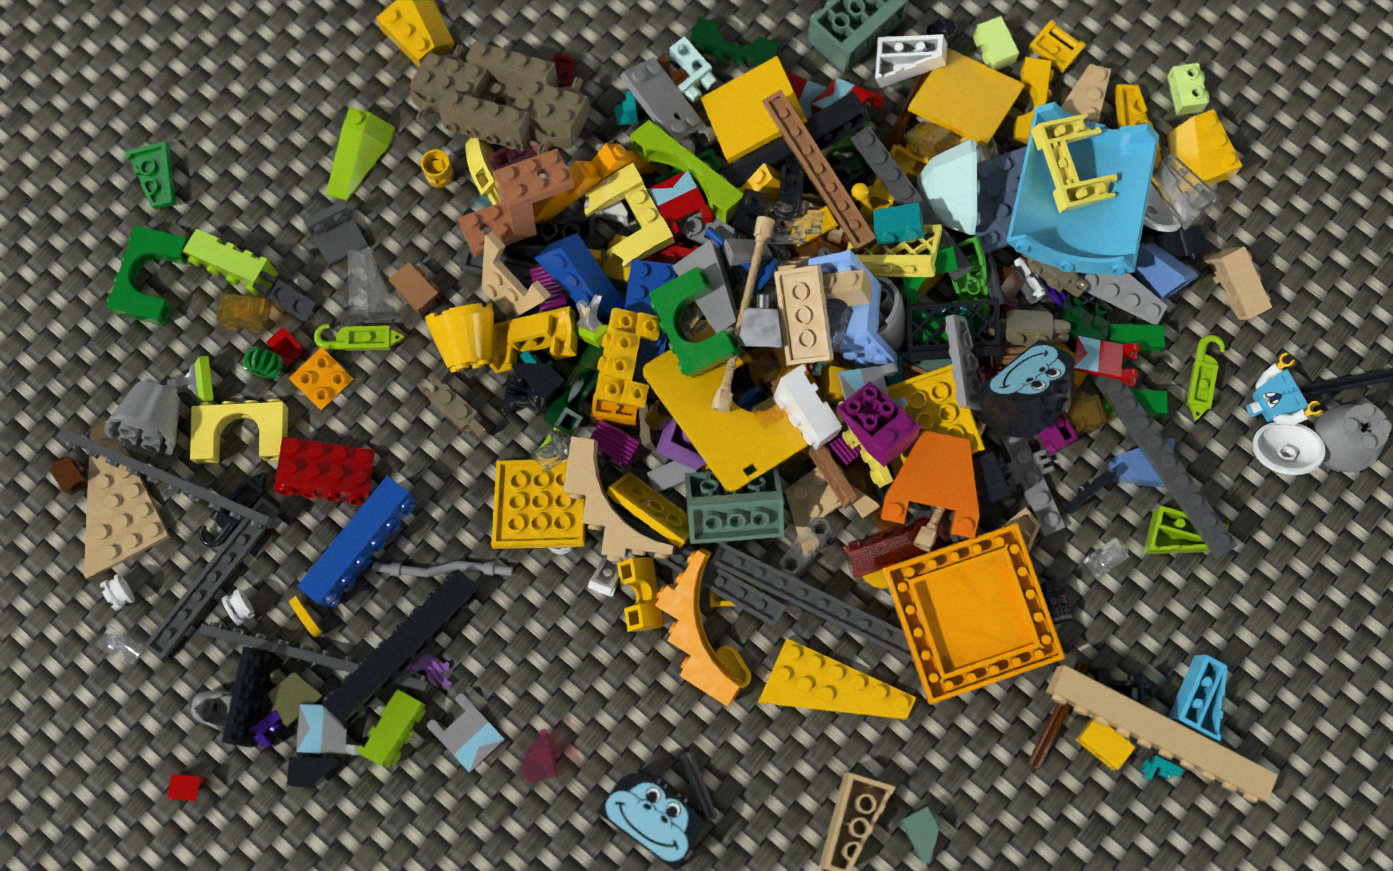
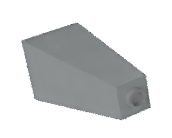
[672,240,739,334]

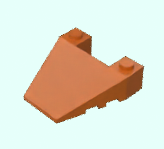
[881,430,979,539]

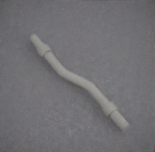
[372,560,513,578]

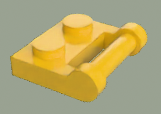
[1028,19,1087,73]

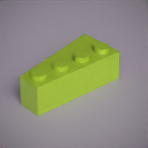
[183,229,278,295]

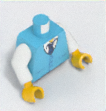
[1246,353,1323,426]

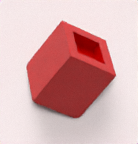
[266,327,306,366]
[167,774,206,801]

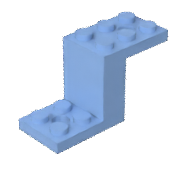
[808,250,897,369]

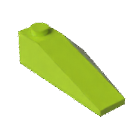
[326,107,396,201]

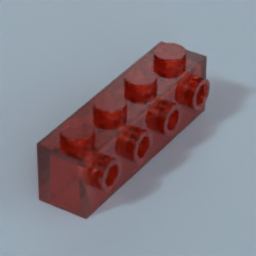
[843,517,943,578]

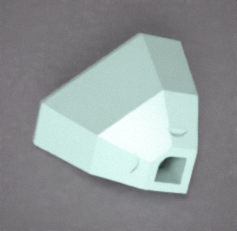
[916,139,980,235]

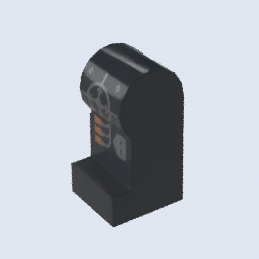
[1040,577,1072,625]

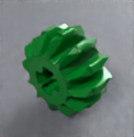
[242,347,283,380]

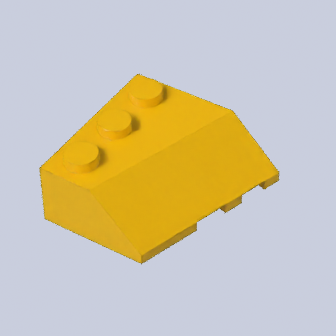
[376,0,455,67]
[1167,109,1242,198]

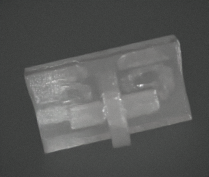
[95,625,145,668]

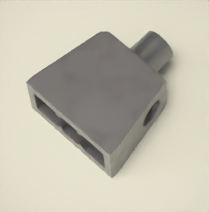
[738,294,784,347]

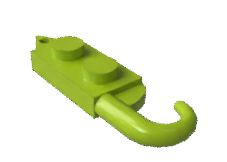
[314,324,405,351]
[1186,335,1225,421]

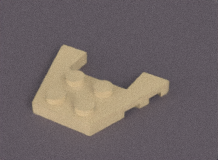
[482,232,551,320]
[785,467,881,559]

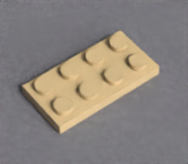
[774,265,834,365]

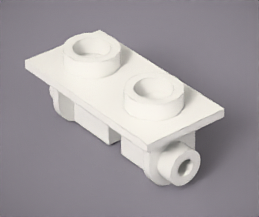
[1009,257,1050,305]

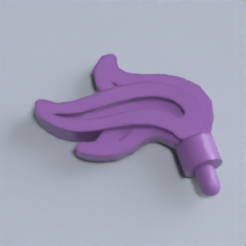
[406,654,452,687]

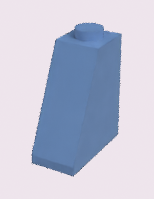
[1135,243,1198,301]
[1108,438,1175,488]

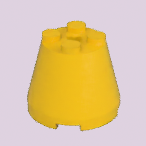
[425,303,494,373]

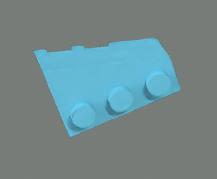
[1167,655,1227,742]

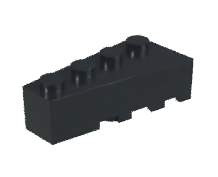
[503,213,597,261]

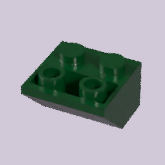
[1057,293,1110,346]

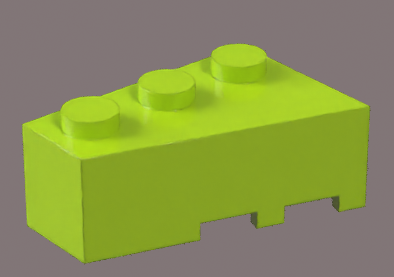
[1143,505,1229,554]
[356,689,426,768]

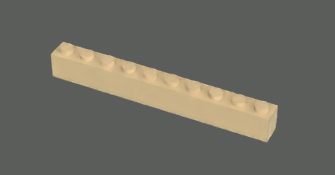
[1046,665,1278,803]

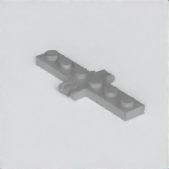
[995,429,1065,537]

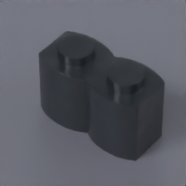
[1153,225,1207,262]

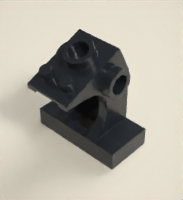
[1094,667,1152,706]

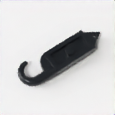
[774,157,805,220]
[199,472,266,548]

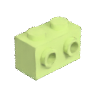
[974,16,1019,70]
[1167,63,1209,116]

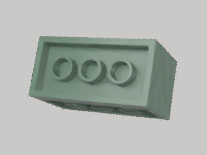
[808,0,909,74]
[685,466,784,544]

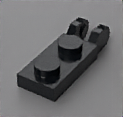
[252,270,316,322]

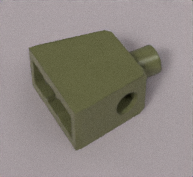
[268,668,325,728]

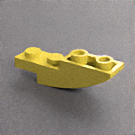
[465,138,501,205]
[833,401,893,488]

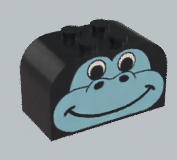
[980,340,1075,438]
[596,773,701,871]

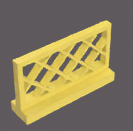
[846,224,942,277]

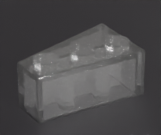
[1151,154,1222,231]
[347,249,400,322]

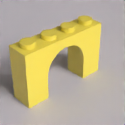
[190,399,288,464]

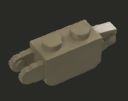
[1022,253,1088,297]
[987,309,1071,346]
[419,375,487,439]

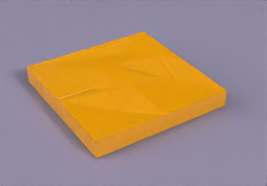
[882,523,1065,704]

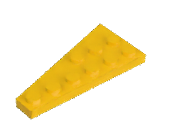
[758,638,916,720]

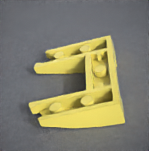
[1031,113,1117,213]
[585,163,675,268]

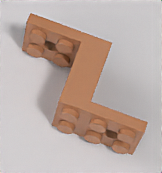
[457,149,575,257]

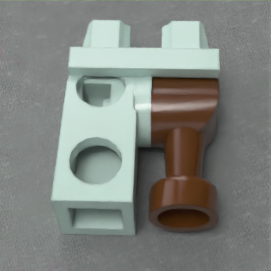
[657,36,717,103]

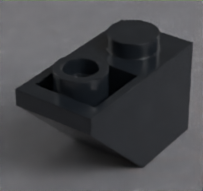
[286,752,342,788]

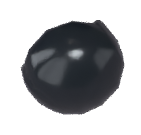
[923,19,957,48]

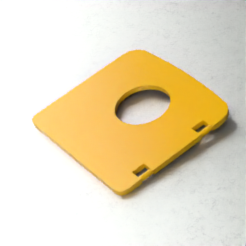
[643,309,834,492]

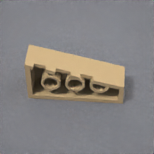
[819,773,896,871]

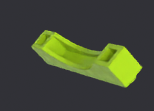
[630,120,743,224]

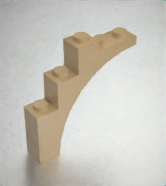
[563,437,676,562]

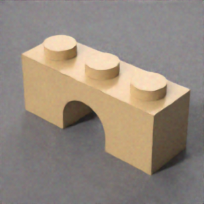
[822,269,872,307]

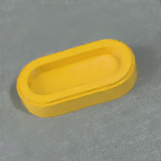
[289,595,323,637]
[716,645,751,689]

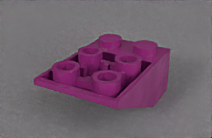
[836,381,920,467]

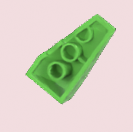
[951,236,990,334]

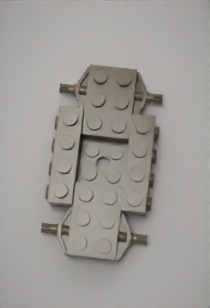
[409,41,591,155]

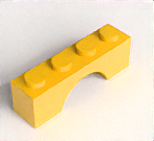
[1011,57,1054,147]

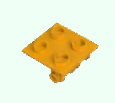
[289,347,353,410]

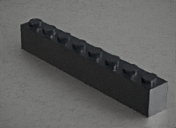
[718,91,871,189]
[321,569,480,730]

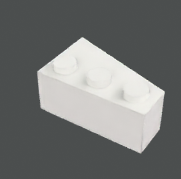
[875,35,947,88]
[773,364,842,450]

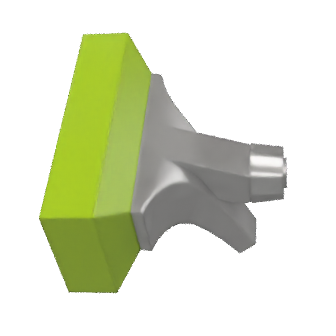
[574,294,608,348]
[167,356,214,404]

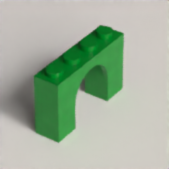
[107,225,189,327]
[901,244,973,344]
[649,267,742,378]
[1103,324,1168,418]

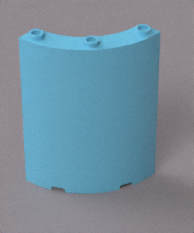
[1006,102,1159,276]

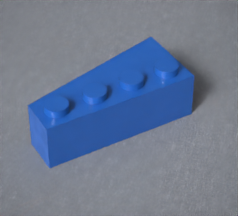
[534,233,625,324]

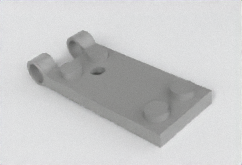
[620,57,717,153]

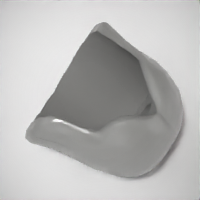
[191,691,232,730]

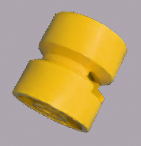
[421,149,454,188]

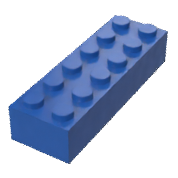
[625,259,678,402]
[297,476,416,610]

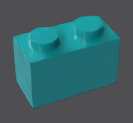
[873,202,924,246]

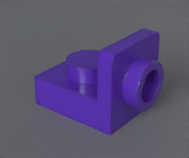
[252,710,283,748]

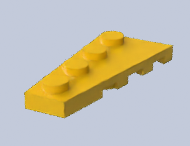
[1114,84,1167,170]

